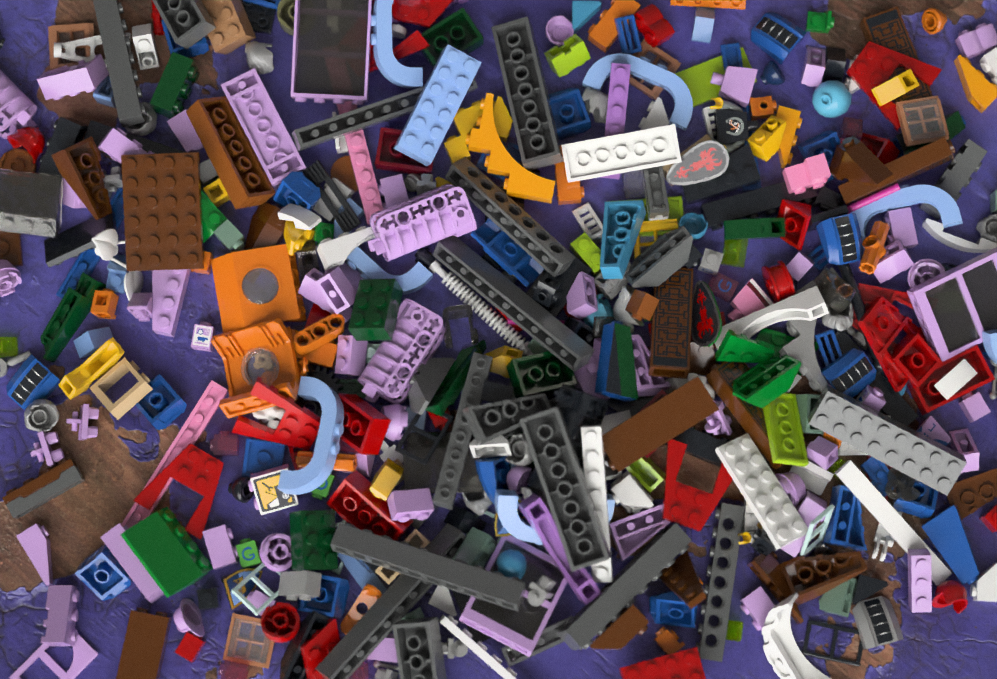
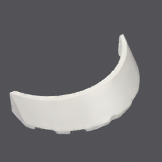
[762,592,832,679]

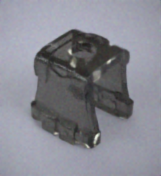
[442,304,479,349]

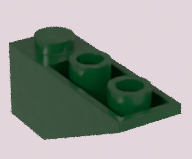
[724,218,786,240]

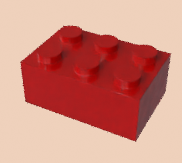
[338,393,391,455]

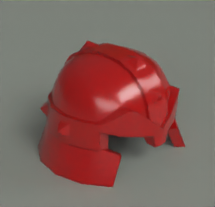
[7,126,46,164]

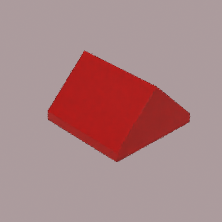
[777,199,811,250]

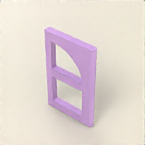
[9,634,98,679]

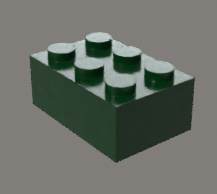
[421,8,484,68]
[150,52,199,119]
[348,279,403,341]
[506,351,577,399]
[289,510,338,571]

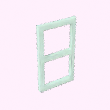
[799,504,835,556]
[231,562,283,615]

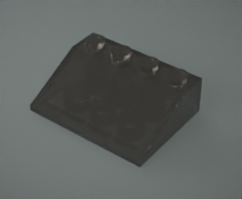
[0,168,63,238]
[403,431,483,494]

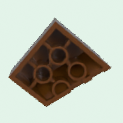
[590,604,649,650]

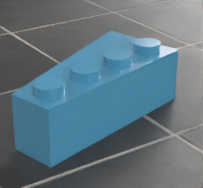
[600,200,646,279]

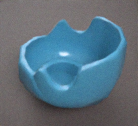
[678,212,708,240]
[497,549,526,579]

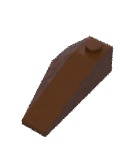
[51,136,112,220]
[829,136,895,188]
[244,203,286,285]
[747,551,804,624]
[780,551,868,606]

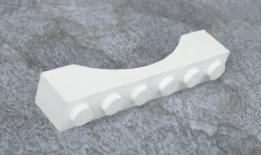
[317,210,416,270]
[714,286,829,350]

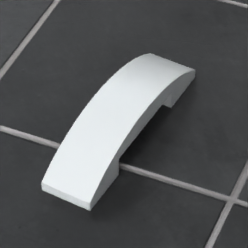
[922,218,997,253]

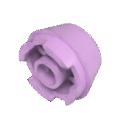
[0,259,22,297]
[908,259,945,296]
[380,403,408,442]
[775,472,806,507]
[260,533,292,572]

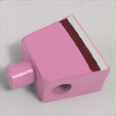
[727,278,774,322]

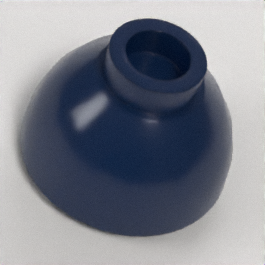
[760,60,785,85]

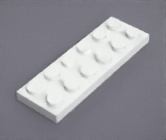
[561,124,681,183]
[715,433,808,550]

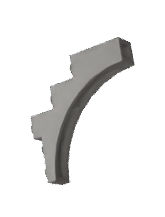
[779,267,844,394]

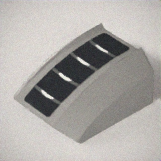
[852,596,904,649]

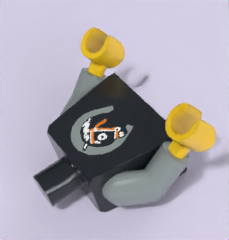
[710,97,759,153]

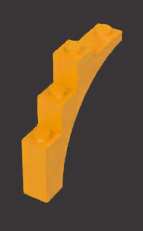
[465,93,555,204]

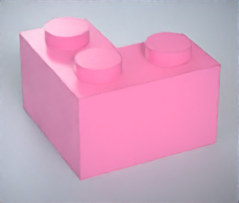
[782,153,831,195]

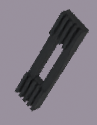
[302,160,361,232]

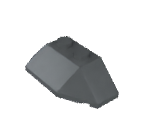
[624,226,693,288]
[408,358,456,415]

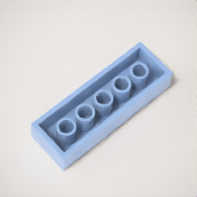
[393,44,482,166]

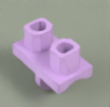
[705,401,732,436]
[66,404,99,441]
[30,431,65,468]

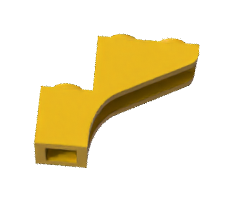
[444,100,483,164]
[58,337,125,400]

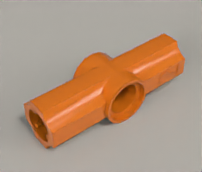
[859,221,890,274]
[296,451,357,472]

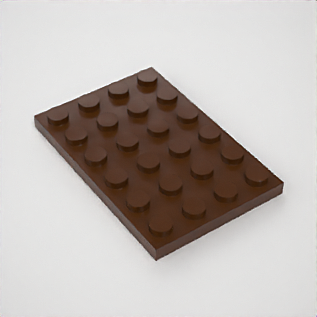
[121,152,204,271]

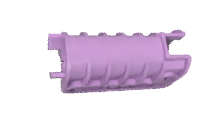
[0,70,37,139]
[367,184,477,262]
[358,298,446,405]

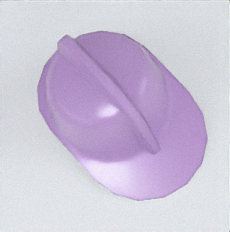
[173,598,205,637]

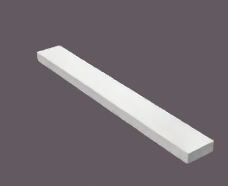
[835,460,952,586]

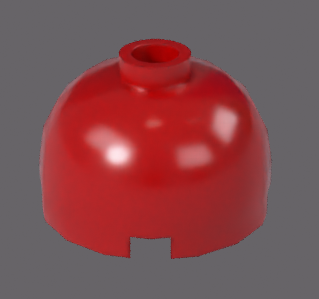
[260,602,300,643]

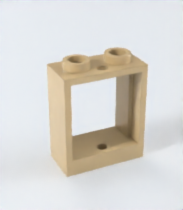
[90,357,153,420]

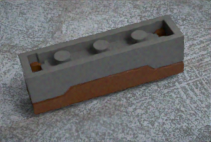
[2,458,85,519]

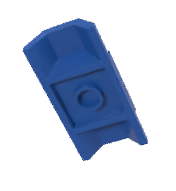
[470,218,544,287]

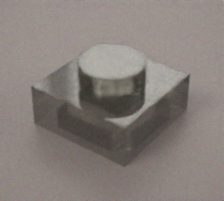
[593,316,615,337]
[809,541,837,557]

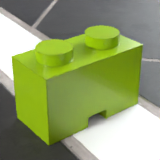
[544,34,591,78]
[569,232,601,277]
[626,456,666,493]

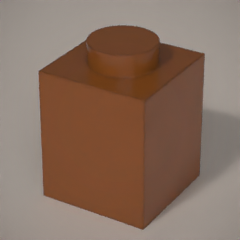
[625,289,659,322]

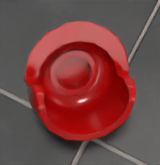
[932,580,968,614]

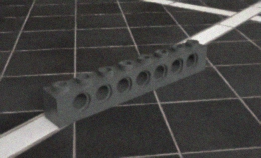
[445,157,575,277]
[433,352,493,510]
[695,503,745,662]

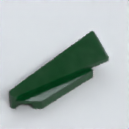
[40,272,106,362]
[425,339,487,416]

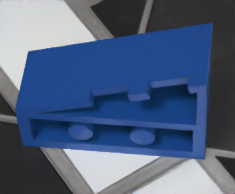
[823,485,867,551]

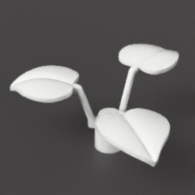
[92,229,143,301]

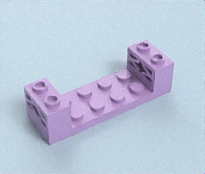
[221,68,306,191]

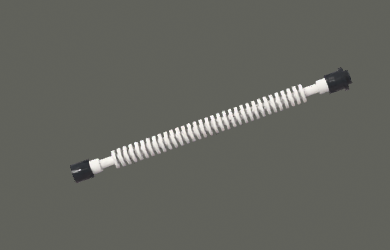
[415,247,533,357]

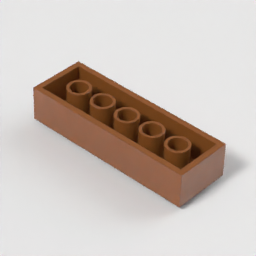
[186,96,275,209]

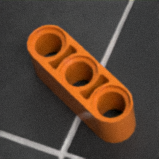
[294,313,345,355]

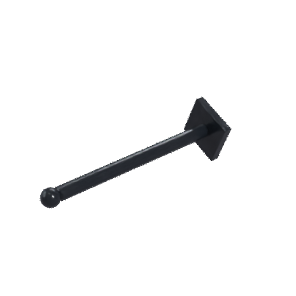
[807,205,884,372]

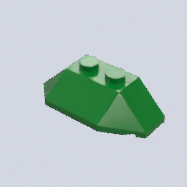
[733,355,801,408]

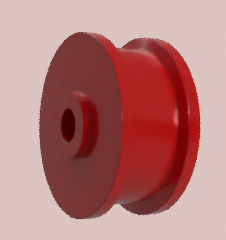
[762,260,796,303]

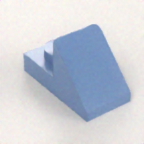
[106,254,129,294]

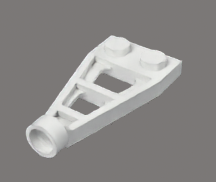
[54,33,131,70]

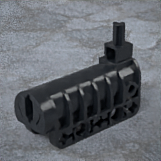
[526,384,609,492]

